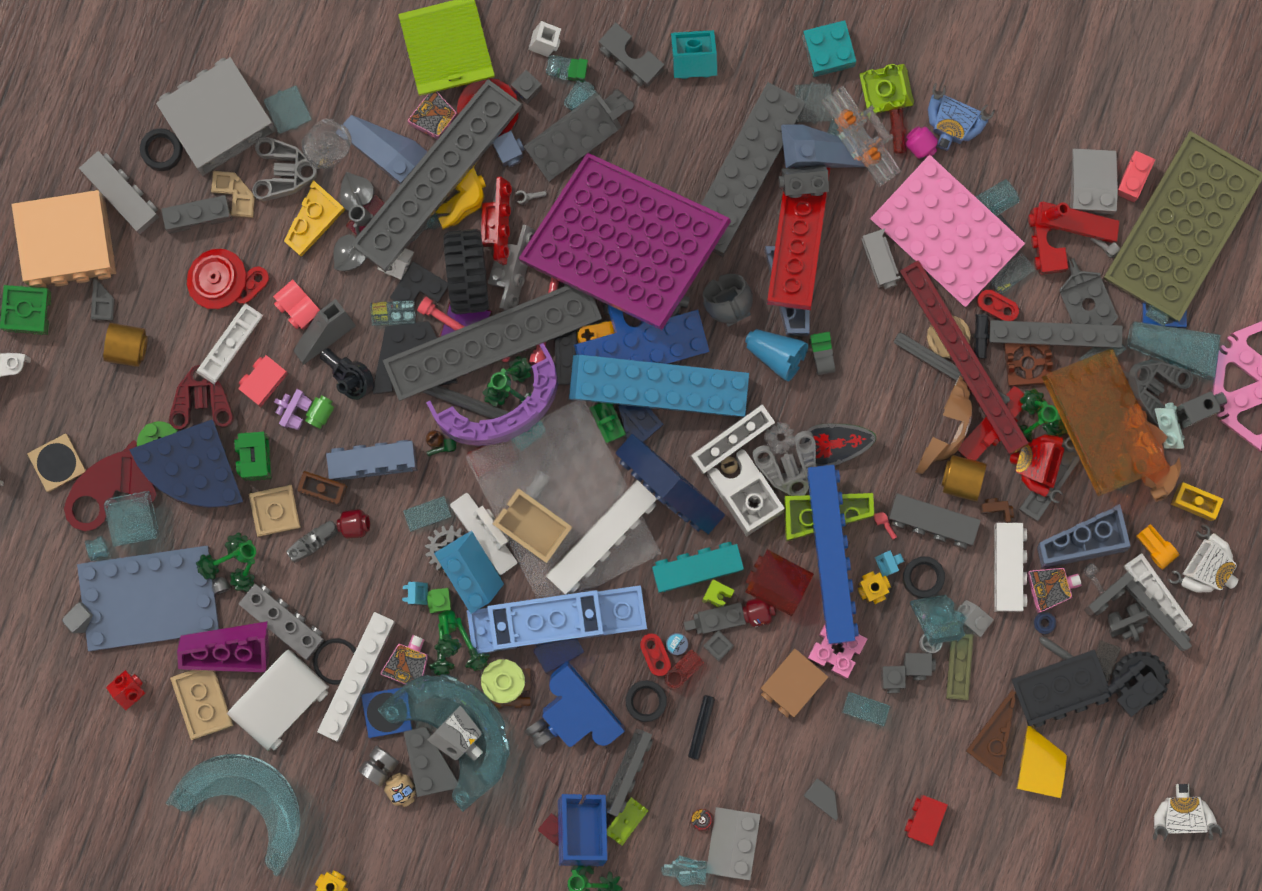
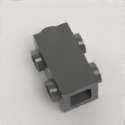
[778,165,829,198]

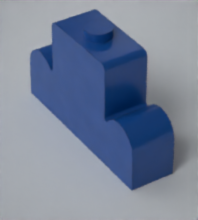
[543,661,625,747]

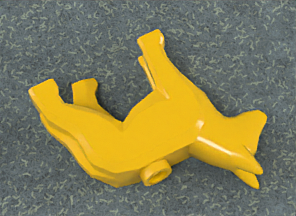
[436,161,486,230]

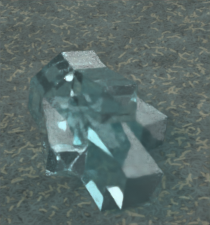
[661,856,707,887]

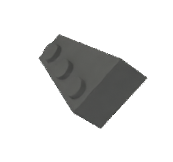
[404,727,462,797]

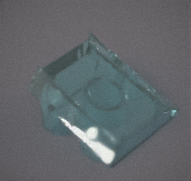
[910,595,965,647]

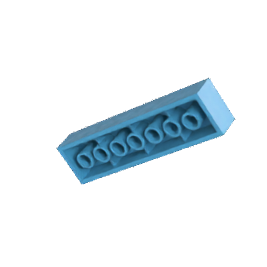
[569,355,749,417]

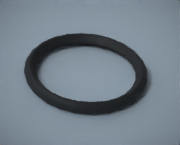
[313,638,356,685]

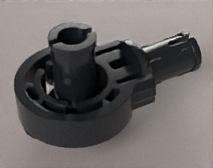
[319,348,375,400]

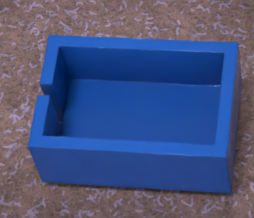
[558,794,607,866]

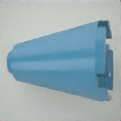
[745,329,808,381]

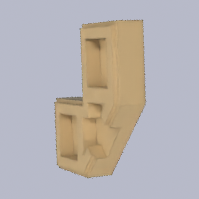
[211,171,255,218]

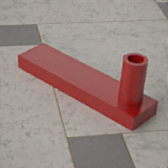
[1036,201,1119,243]

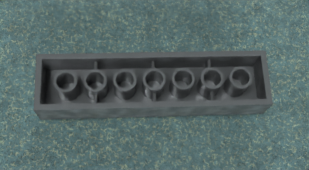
[701,82,806,257]

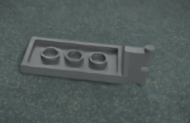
[524,89,634,181]

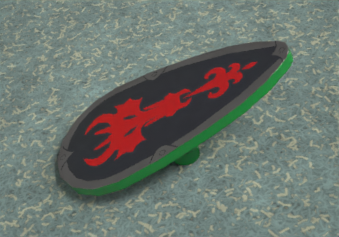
[801,423,876,467]

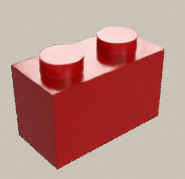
[904,795,948,846]

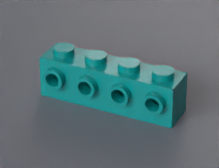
[652,542,744,593]

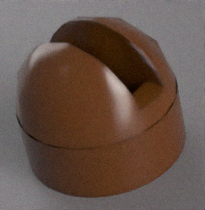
[426,430,443,448]

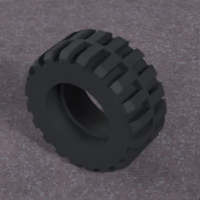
[443,229,489,315]

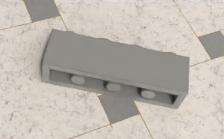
[79,151,159,235]

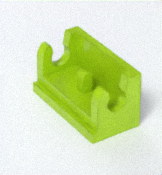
[702,579,734,607]
[607,797,649,846]

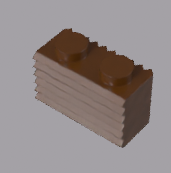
[297,471,347,506]

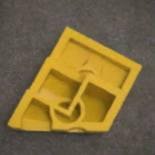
[1016,726,1067,798]

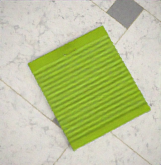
[398,0,495,96]

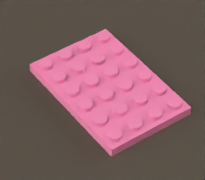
[870,155,1025,307]

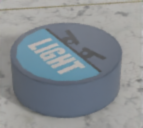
[666,633,688,655]

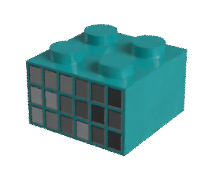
[802,20,856,77]

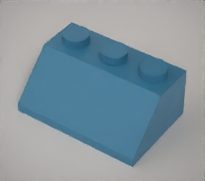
[434,530,504,614]

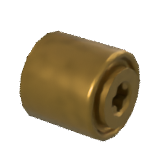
[103,323,148,367]
[941,455,987,501]

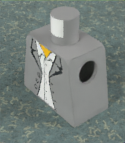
[427,706,483,761]

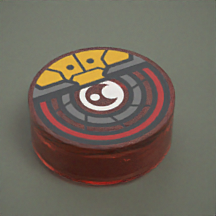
[691,809,713,831]

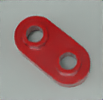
[235,266,269,304]
[977,290,1019,321]
[640,634,671,676]

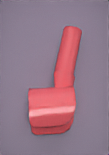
[874,512,897,540]

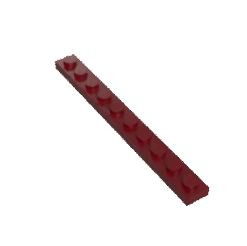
[900,260,1029,456]

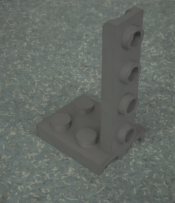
[1084,572,1192,651]

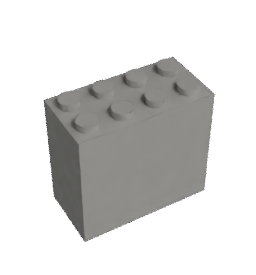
[156,57,276,176]

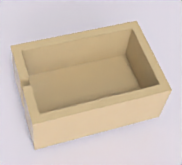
[492,488,572,563]

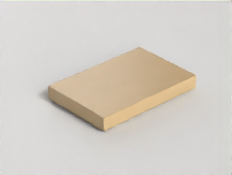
[170,670,234,740]

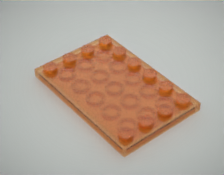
[1042,348,1168,497]

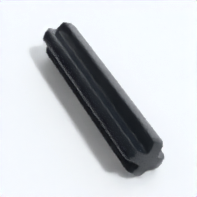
[688,695,715,760]

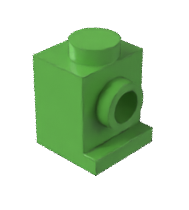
[427,588,452,614]

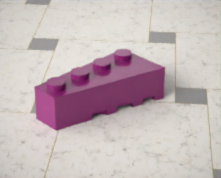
[177,621,269,672]

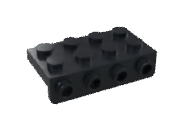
[1011,649,1112,728]

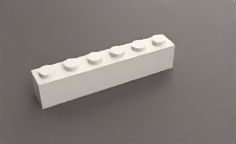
[546,480,657,595]
[317,612,396,742]

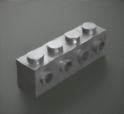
[239,584,324,660]

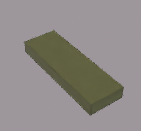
[946,633,974,700]

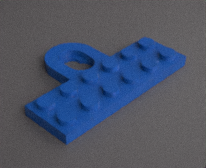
[574,305,710,364]

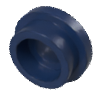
[1034,612,1056,634]

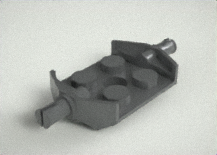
[1059,258,1118,350]

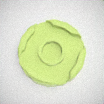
[481,659,525,703]

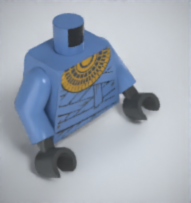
[928,83,996,151]

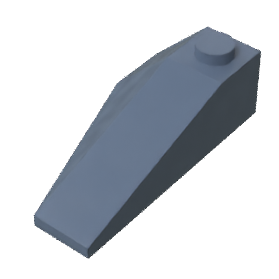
[337,115,427,185]

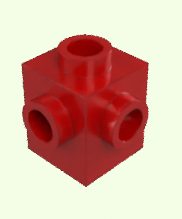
[106,670,146,710]

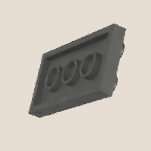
[606,728,653,817]

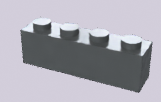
[888,493,981,549]

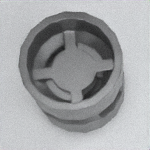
[358,746,399,787]

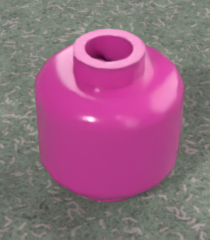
[906,126,938,159]

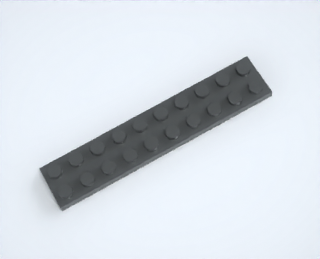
[351,79,522,272]
[383,285,602,401]

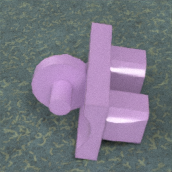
[274,389,312,430]

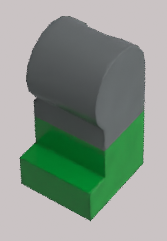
[809,332,835,375]

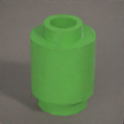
[305,395,335,429]

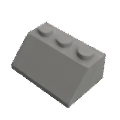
[706,807,760,880]

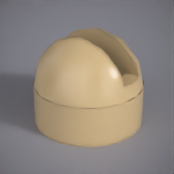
[720,456,738,474]

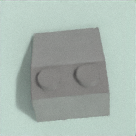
[1070,149,1118,216]

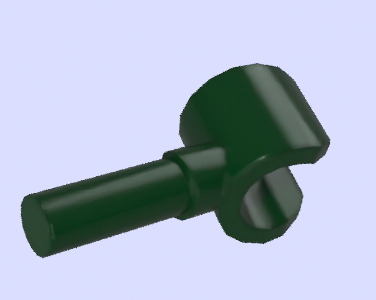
[426,439,456,456]

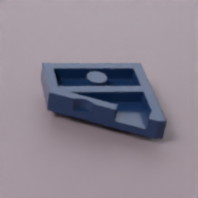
[618,405,664,442]

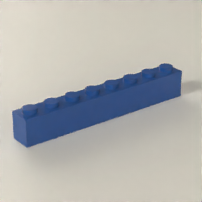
[807,465,859,645]

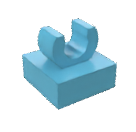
[875,550,904,576]
[402,582,428,605]

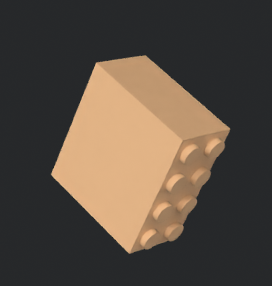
[12,190,116,288]

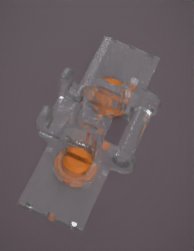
[821,86,901,187]

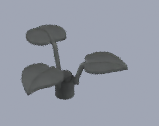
[333,172,427,271]

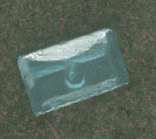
[976,179,1019,216]
[842,692,890,727]

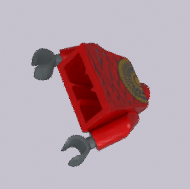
[1010,434,1077,503]

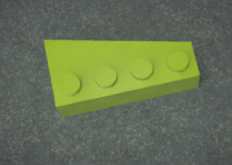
[784,493,874,542]

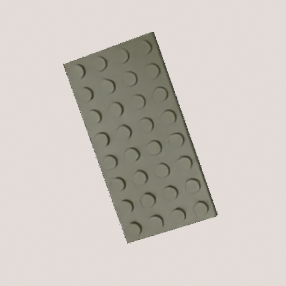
[1103,131,1262,322]

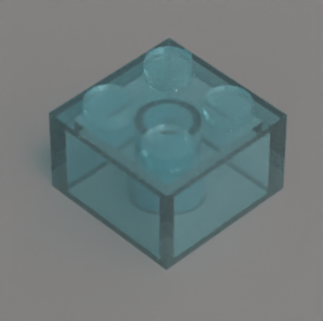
[104,491,159,547]

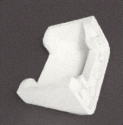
[227,649,329,751]

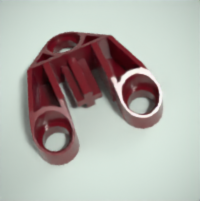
[169,365,234,430]

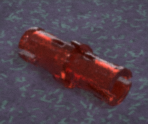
[889,109,907,154]

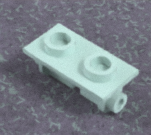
[1155,402,1185,449]

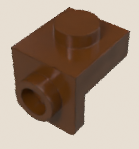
[980,498,1014,523]

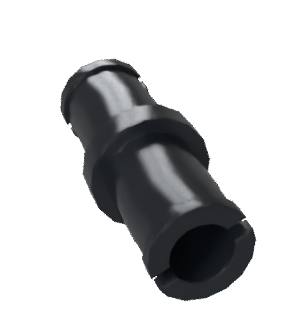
[972,314,990,359]

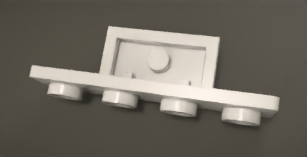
[450,493,517,575]

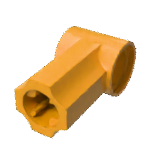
[1136,524,1179,570]

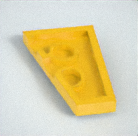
[284,180,345,257]

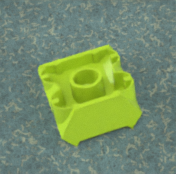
[859,64,914,115]

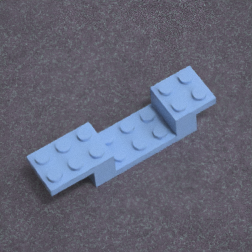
[467,585,647,653]

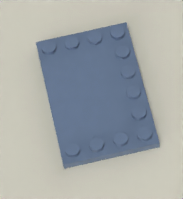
[77,546,219,651]

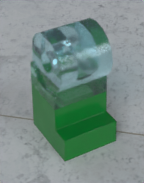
[546,55,588,83]

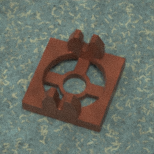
[1004,344,1053,386]

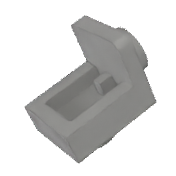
[954,600,994,637]

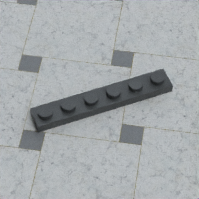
[990,320,1123,348]

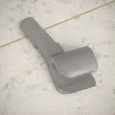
[515,190,546,205]
[1090,238,1120,258]

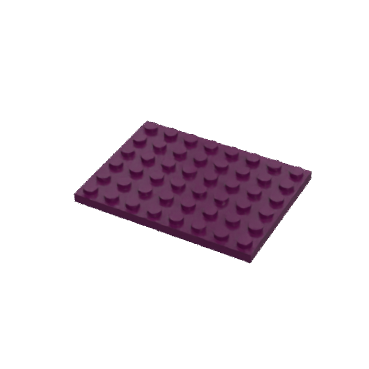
[518,153,731,330]

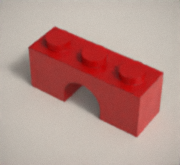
[1028,207,1068,275]

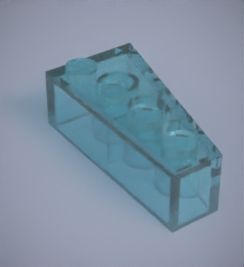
[1127,322,1220,381]

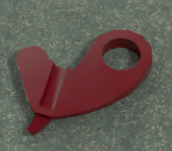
[64,440,157,532]

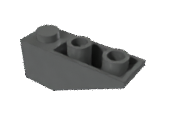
[293,299,356,365]

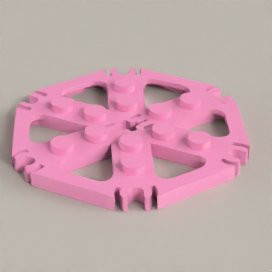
[1212,321,1262,451]

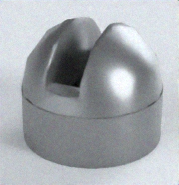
[212,577,231,595]

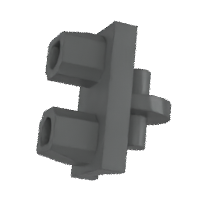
[1108,603,1149,642]

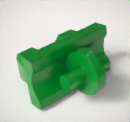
[590,403,626,444]

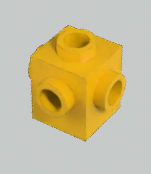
[857,571,891,604]
[315,870,348,891]

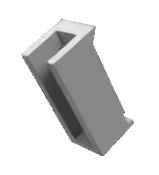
[861,228,900,289]

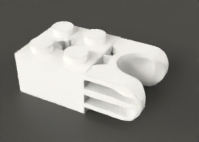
[707,449,785,537]

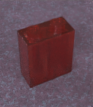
[745,549,814,616]

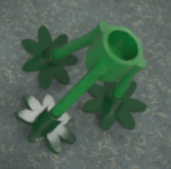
[567,866,623,891]

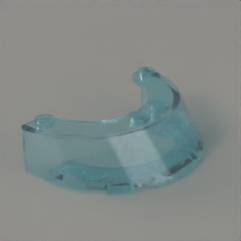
[378,674,510,812]
[165,754,300,876]

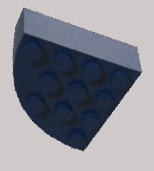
[129,419,243,508]
[615,433,725,535]

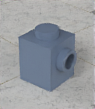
[492,131,525,167]

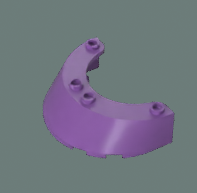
[426,343,558,446]

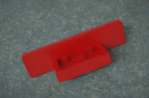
[481,177,512,265]
[958,386,1024,461]

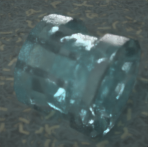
[85,535,109,561]

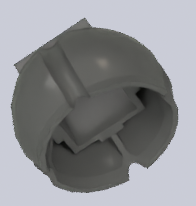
[703,273,753,327]

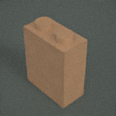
[760,649,828,718]

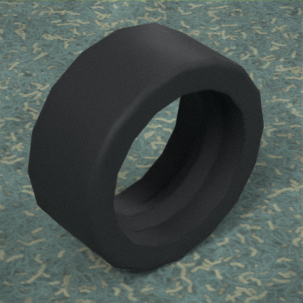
[139,128,183,171]
[903,557,945,598]
[626,680,667,722]

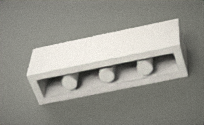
[690,405,775,474]
[994,523,1027,612]

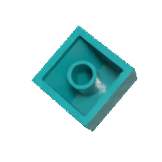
[671,30,717,79]

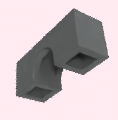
[598,22,664,88]
[161,195,232,234]

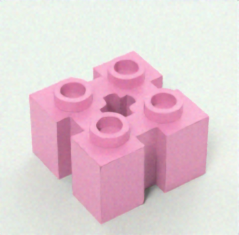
[807,624,867,679]

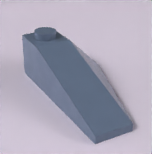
[781,124,866,168]

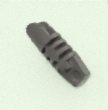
[286,521,338,563]

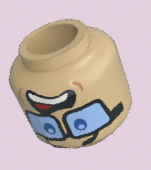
[384,773,416,807]

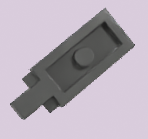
[684,602,746,634]

